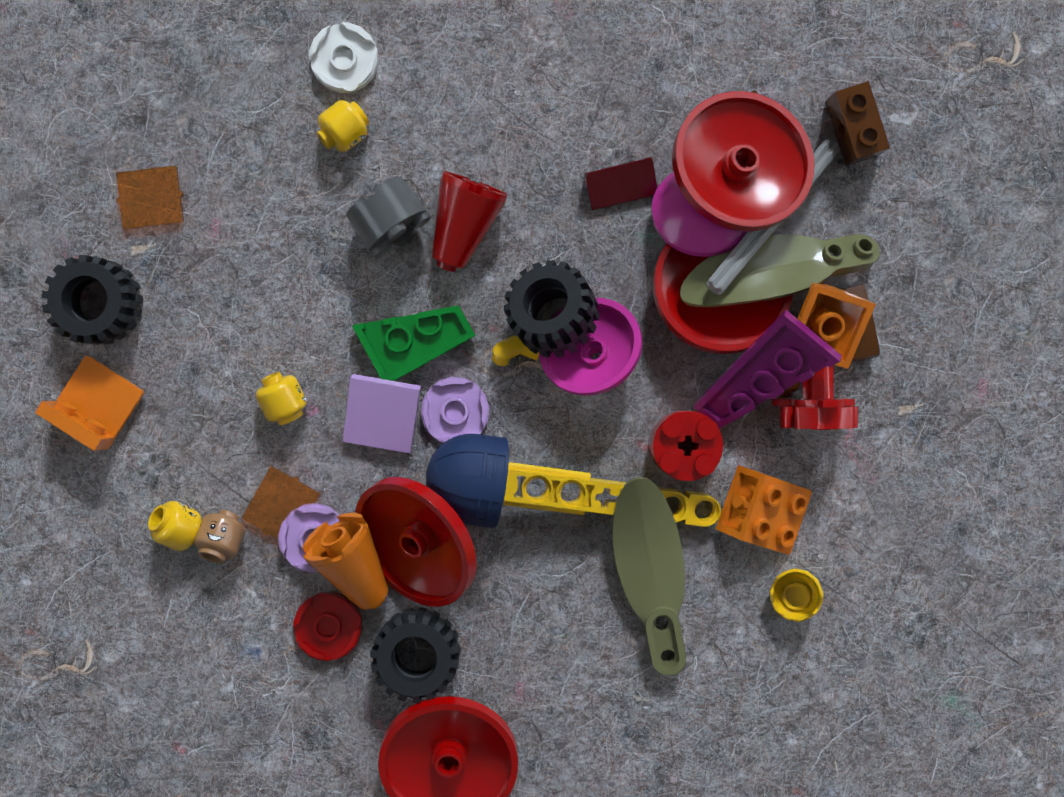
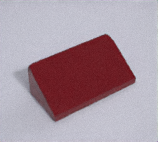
[584,157,658,211]

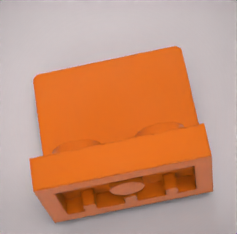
[35,356,145,451]
[715,465,812,555]

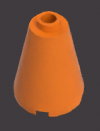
[302,512,388,610]

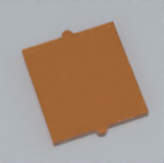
[116,165,184,230]
[242,466,321,538]

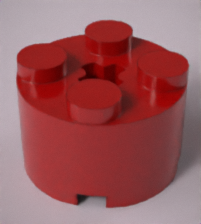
[649,410,723,481]

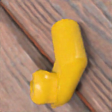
[491,335,539,366]

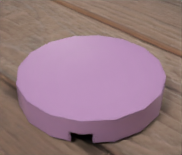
[421,377,490,443]
[278,503,340,573]

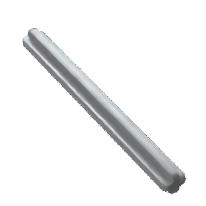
[706,139,840,295]

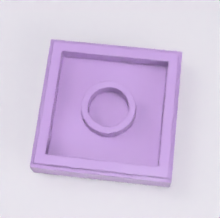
[343,374,421,453]

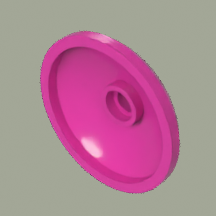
[652,172,747,257]
[539,298,642,396]

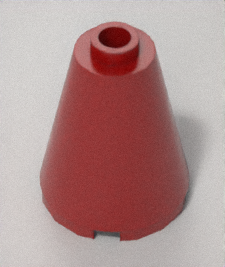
[432,171,508,272]

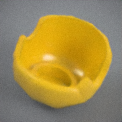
[770,568,824,622]

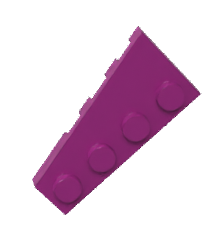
[693,310,842,429]

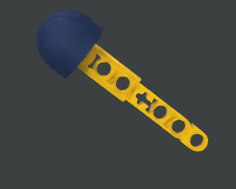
[426,433,721,528]

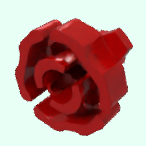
[772,365,858,430]

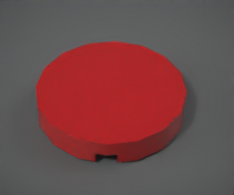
[293,591,362,661]

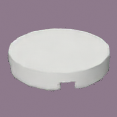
[309,22,379,93]

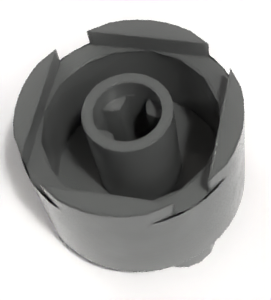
[346,176,431,258]

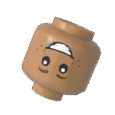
[194,510,246,564]

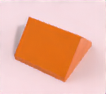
[797,283,876,369]

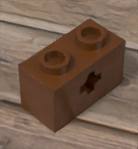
[825,81,890,166]

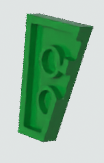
[351,305,476,381]

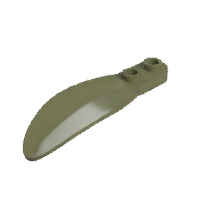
[680,234,880,307]
[612,477,686,676]

